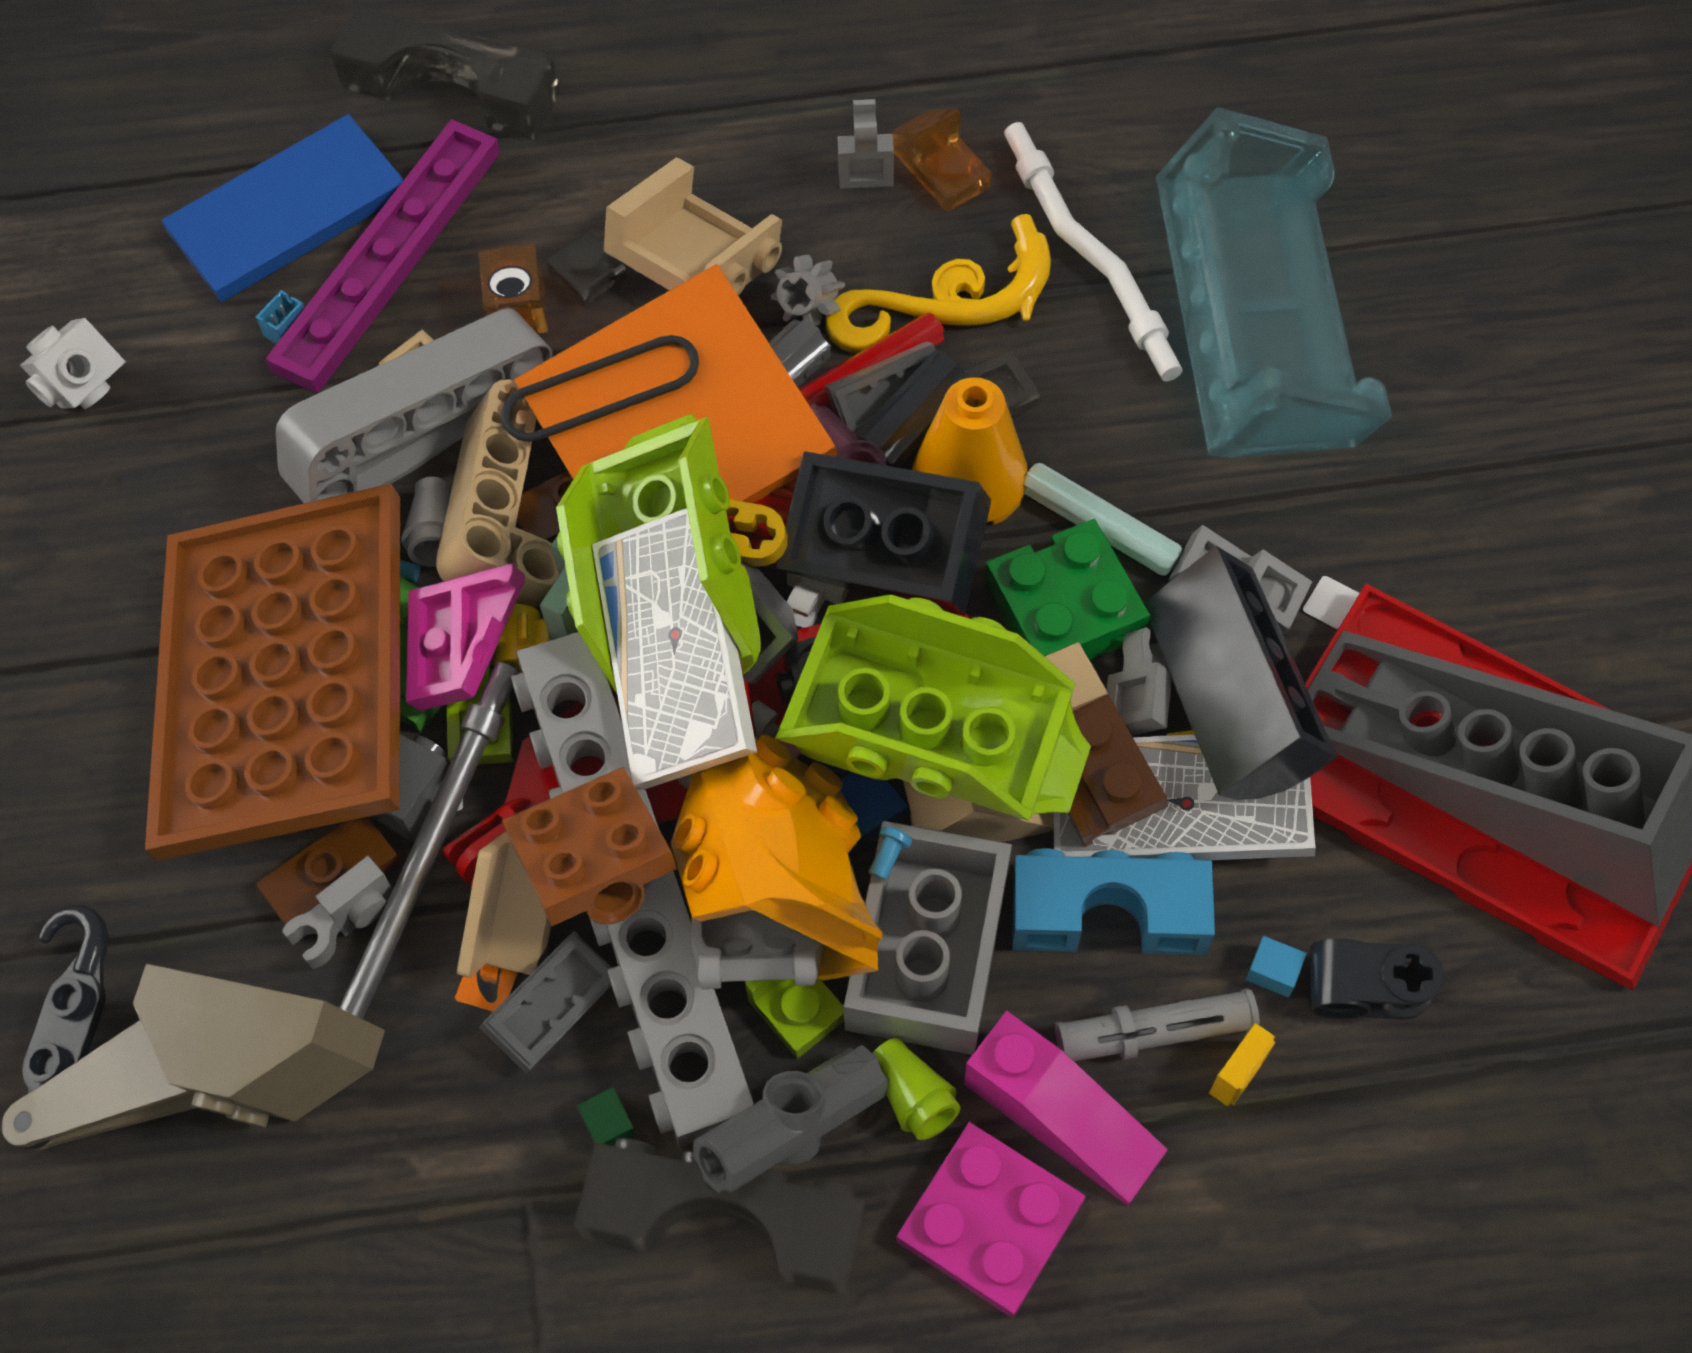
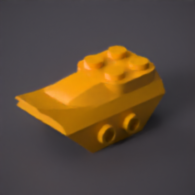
[670,735,882,981]

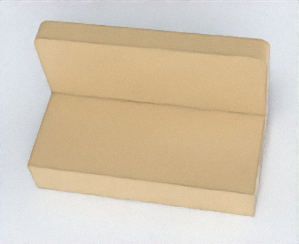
[457,832,551,978]

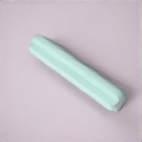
[1024,463,1182,576]

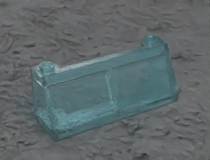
[1156,107,1392,458]

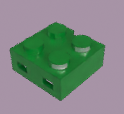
[984,518,1150,661]

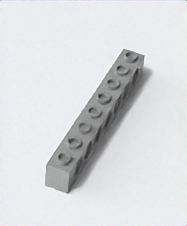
[510,632,754,1147]

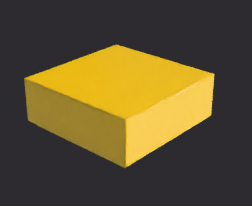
[1209,1023,1276,1107]

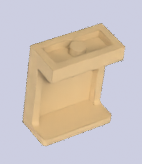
[604,157,782,295]

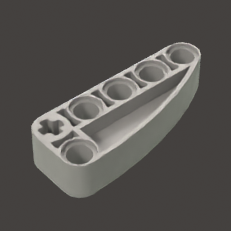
[276,308,552,503]

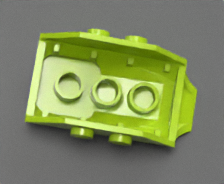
[556,413,761,693]
[775,594,1091,821]

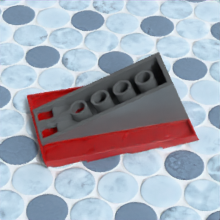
[1305,583,1692,991]

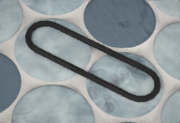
[501,335,699,442]

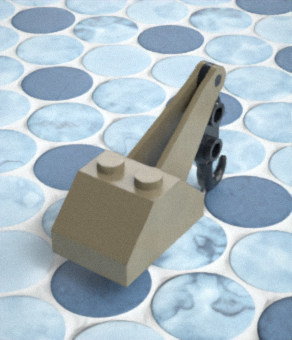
[2,905,385,1151]

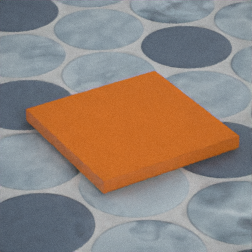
[513,264,837,503]

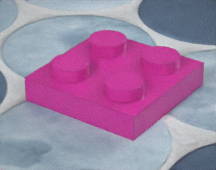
[896,1122,1086,1318]

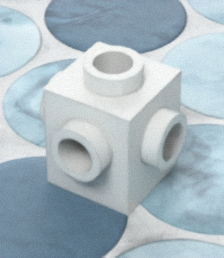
[20,318,126,409]

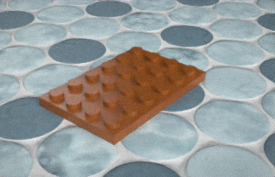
[145,483,400,861]

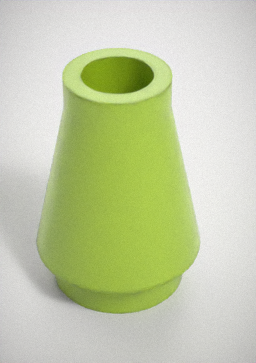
[873,1038,961,1140]

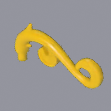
[826,214,1051,354]

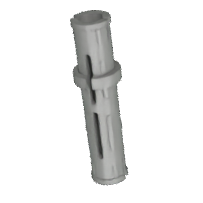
[1055,988,1260,1061]

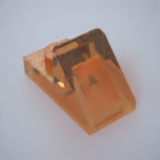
[887,108,992,212]

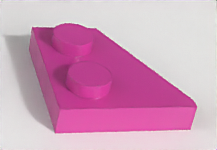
[406,563,525,711]

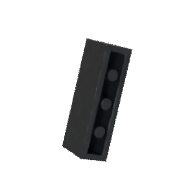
[1143,546,1337,800]

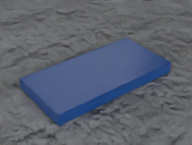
[161,114,404,303]

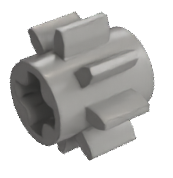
[771,254,845,326]

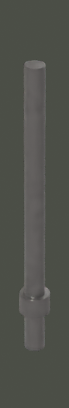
[339,662,520,1019]

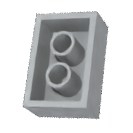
[844,821,1012,1055]

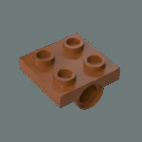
[502,766,677,926]

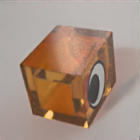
[478,244,548,333]

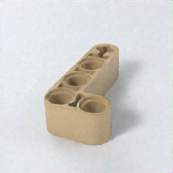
[436,379,559,609]

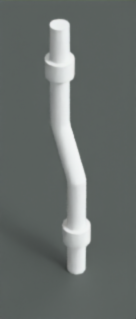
[1004,122,1182,382]

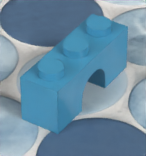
[1012,848,1215,956]

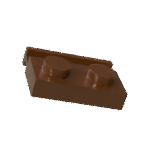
[1067,694,1168,847]

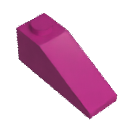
[964,1010,1168,1206]

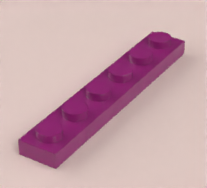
[265,119,500,394]

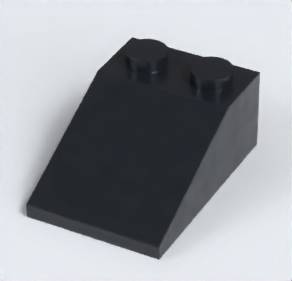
[776,451,992,616]

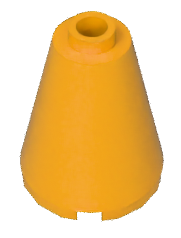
[912,377,1028,525]

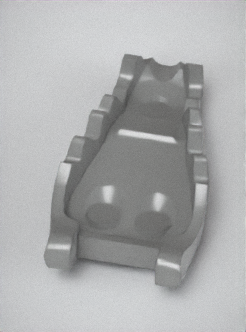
[691,910,824,990]

